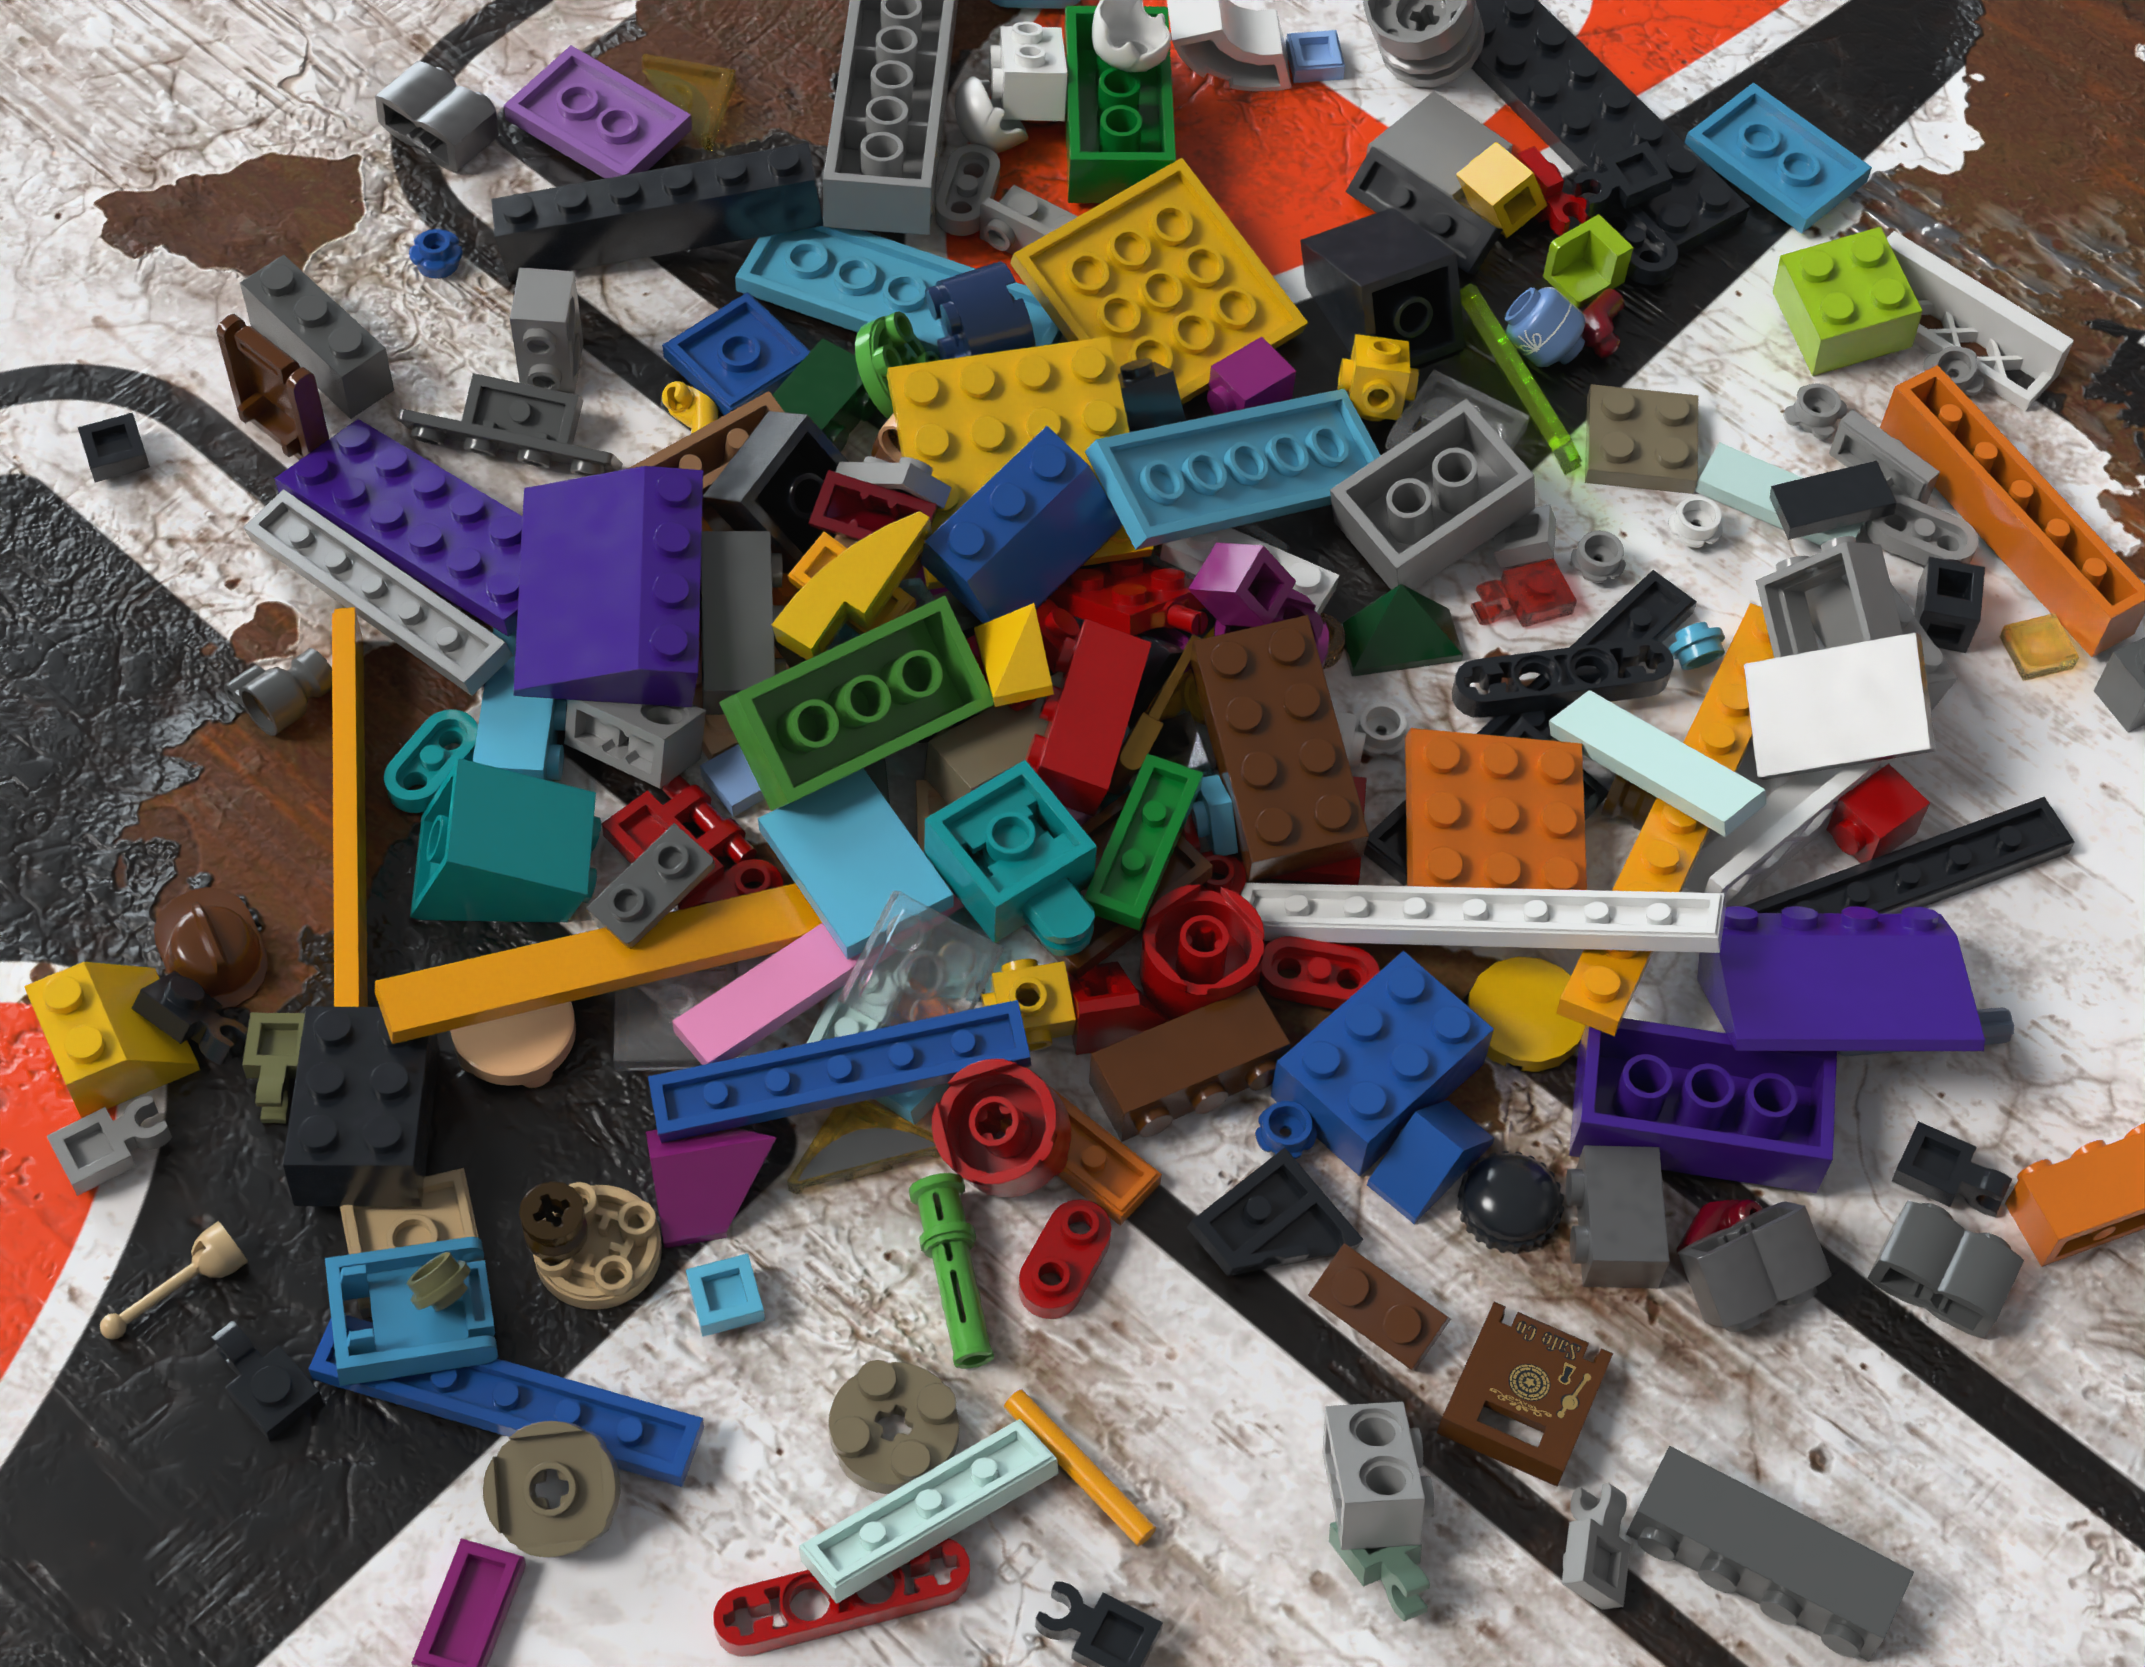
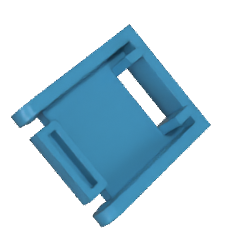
[325,1237,498,1386]

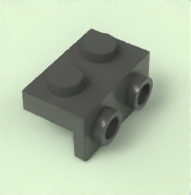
[586,823,716,948]

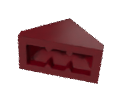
[809,470,938,561]

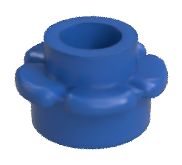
[409,229,463,279]
[1255,1101,1317,1159]

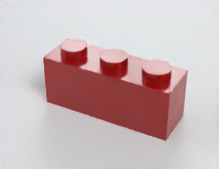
[1025,619,1152,816]

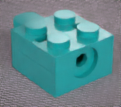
[924,760,1097,956]

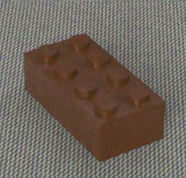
[1190,615,1369,883]

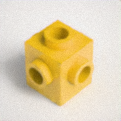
[1338,334,1419,421]
[981,959,1076,1051]

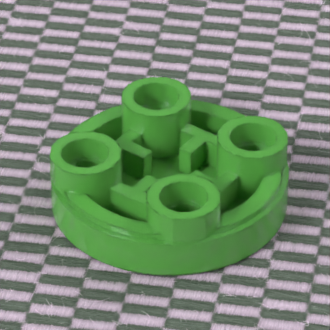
[855,311,940,419]

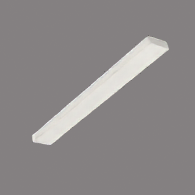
[1241,883,1726,953]

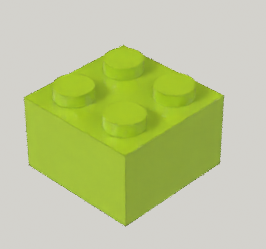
[1772,226,1923,376]

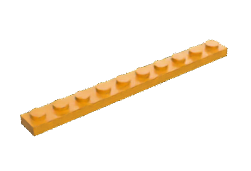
[1556,603,1774,1036]

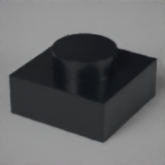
[78,412,150,483]

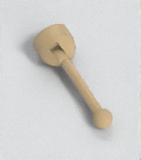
[100,1221,248,1340]

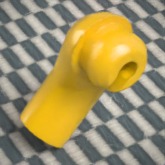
[661,381,718,433]

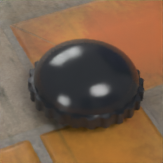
[1457,1151,1564,1254]

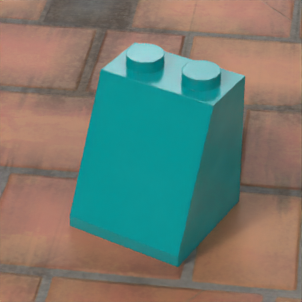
[410,758,601,922]

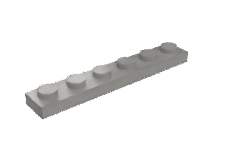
[243,489,513,696]

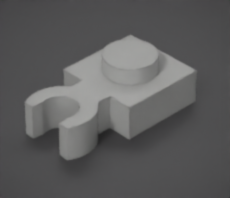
[47,1095,172,1196]

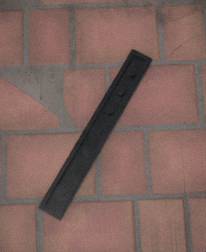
[1364,570,1697,886]

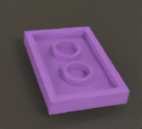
[504,45,692,178]

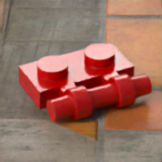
[601,775,757,911]

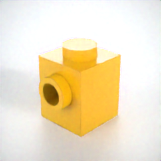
[1456,142,1547,238]

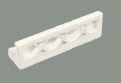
[1887,231,2074,412]
[1682,760,1882,907]

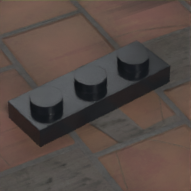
[1345,146,1503,275]

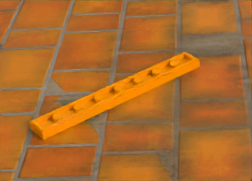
[332,607,368,1007]
[375,883,822,1044]

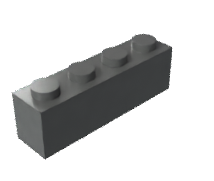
[1626,1445,1914,1662]

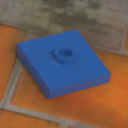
[662,292,811,416]

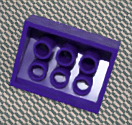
[513,466,703,707]
[1697,906,1985,1051]

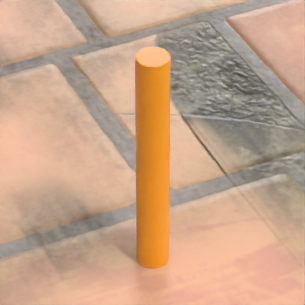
[1004,1389,1156,1547]

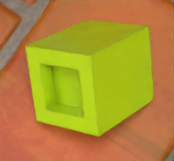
[1543,214,1634,308]

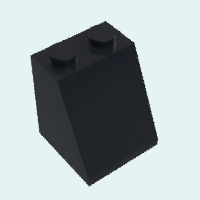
[1300,207,1465,368]

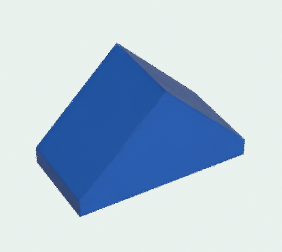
[1367,1100,1495,1224]

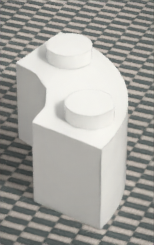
[1167,0,1292,91]

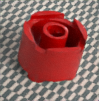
[1139,885,1265,1019]
[932,1059,1071,1197]

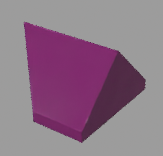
[646,1128,777,1249]

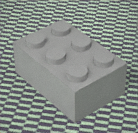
[1330,398,1535,590]

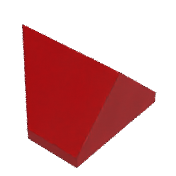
[1067,961,1173,1055]

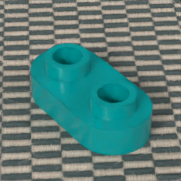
[384,709,478,813]

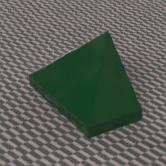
[1339,584,1463,677]

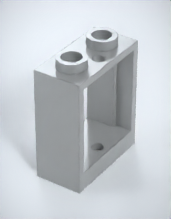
[1755,536,1903,658]

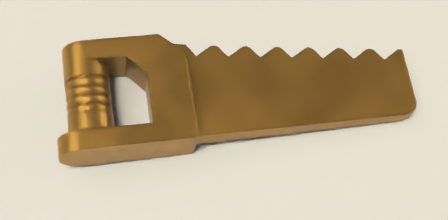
[1108,634,1201,794]

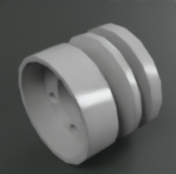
[1363,0,1485,87]

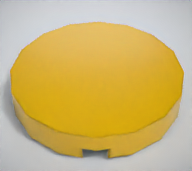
[1468,956,1586,1072]

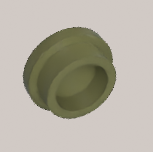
[407,1252,471,1312]

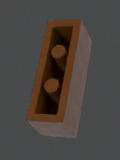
[1089,985,1290,1142]

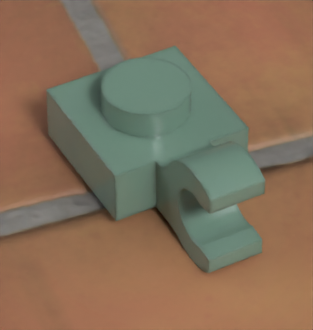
[1329,1521,1430,1622]

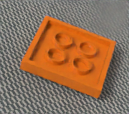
[1405,728,1587,890]

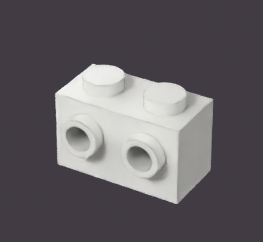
[989,22,1067,121]

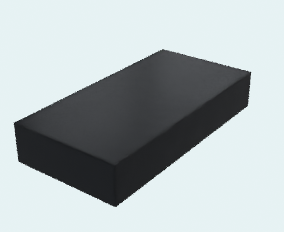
[1769,461,1897,540]

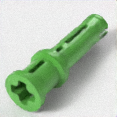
[909,1173,994,1369]

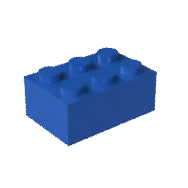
[1271,951,1494,1177]

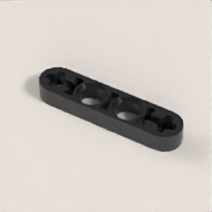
[1452,639,1674,718]

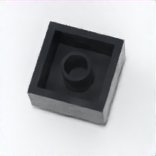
[703,411,849,574]

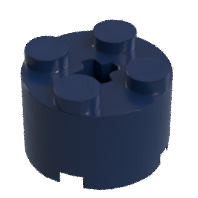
[925,261,1036,360]

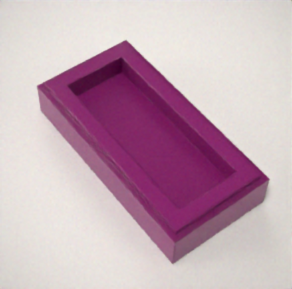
[411,1538,526,1667]

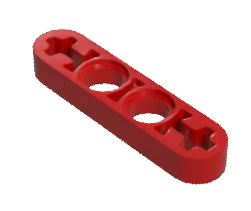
[713,1538,970,1657]

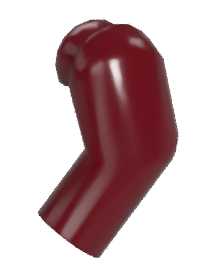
[1581,288,1625,359]
[1676,1199,1763,1256]

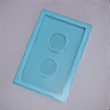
[758,768,954,960]

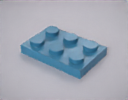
[1685,82,1872,234]

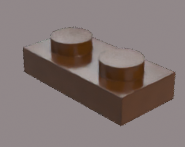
[1308,1243,1451,1371]

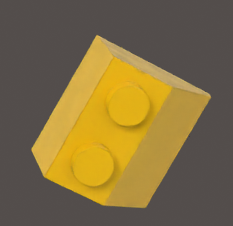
[24,962,200,1119]

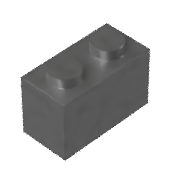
[1566,1145,1669,1289]

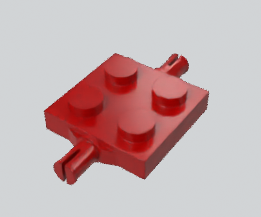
[1047,557,1208,636]

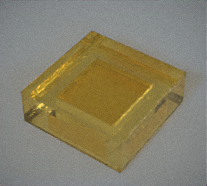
[1999,613,2079,681]

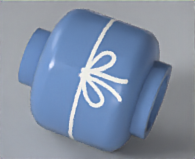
[1505,287,1586,367]

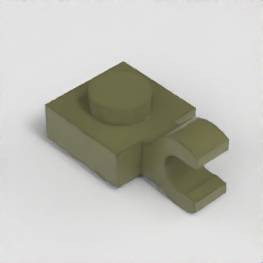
[242,1012,305,1123]

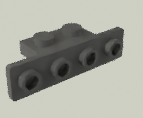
[397,373,623,477]

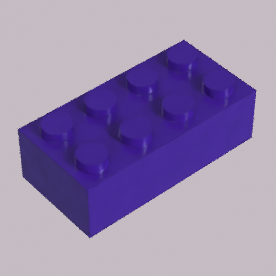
[1569,1018,1837,1193]

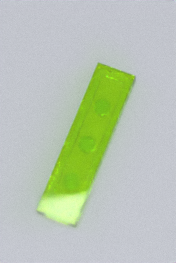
[1460,283,1582,475]

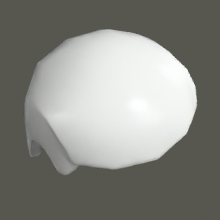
[1092,0,1172,72]
[955,76,1028,154]

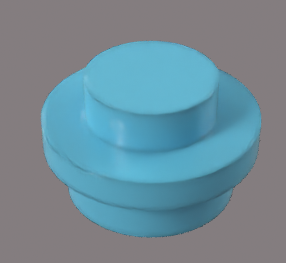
[1669,622,1725,670]

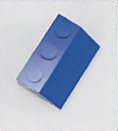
[920,426,1123,624]

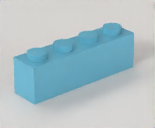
[473,628,567,781]

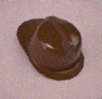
[154,887,269,1010]

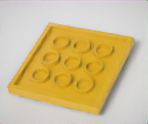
[1010,158,1308,405]
[887,336,1153,590]

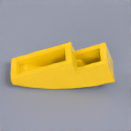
[771,511,932,660]

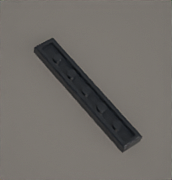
[1743,796,2075,914]

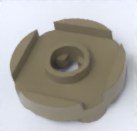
[828,1360,959,1494]
[483,1421,621,1557]

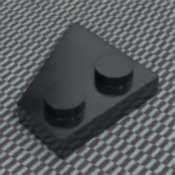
[1187,1147,1364,1276]

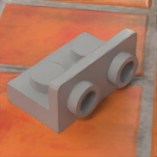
[980,185,1078,255]

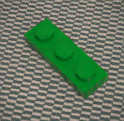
[1084,754,1203,931]

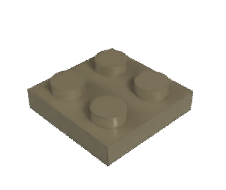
[1585,384,1698,494]

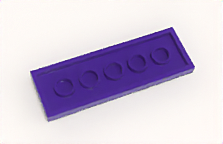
[274,419,523,637]

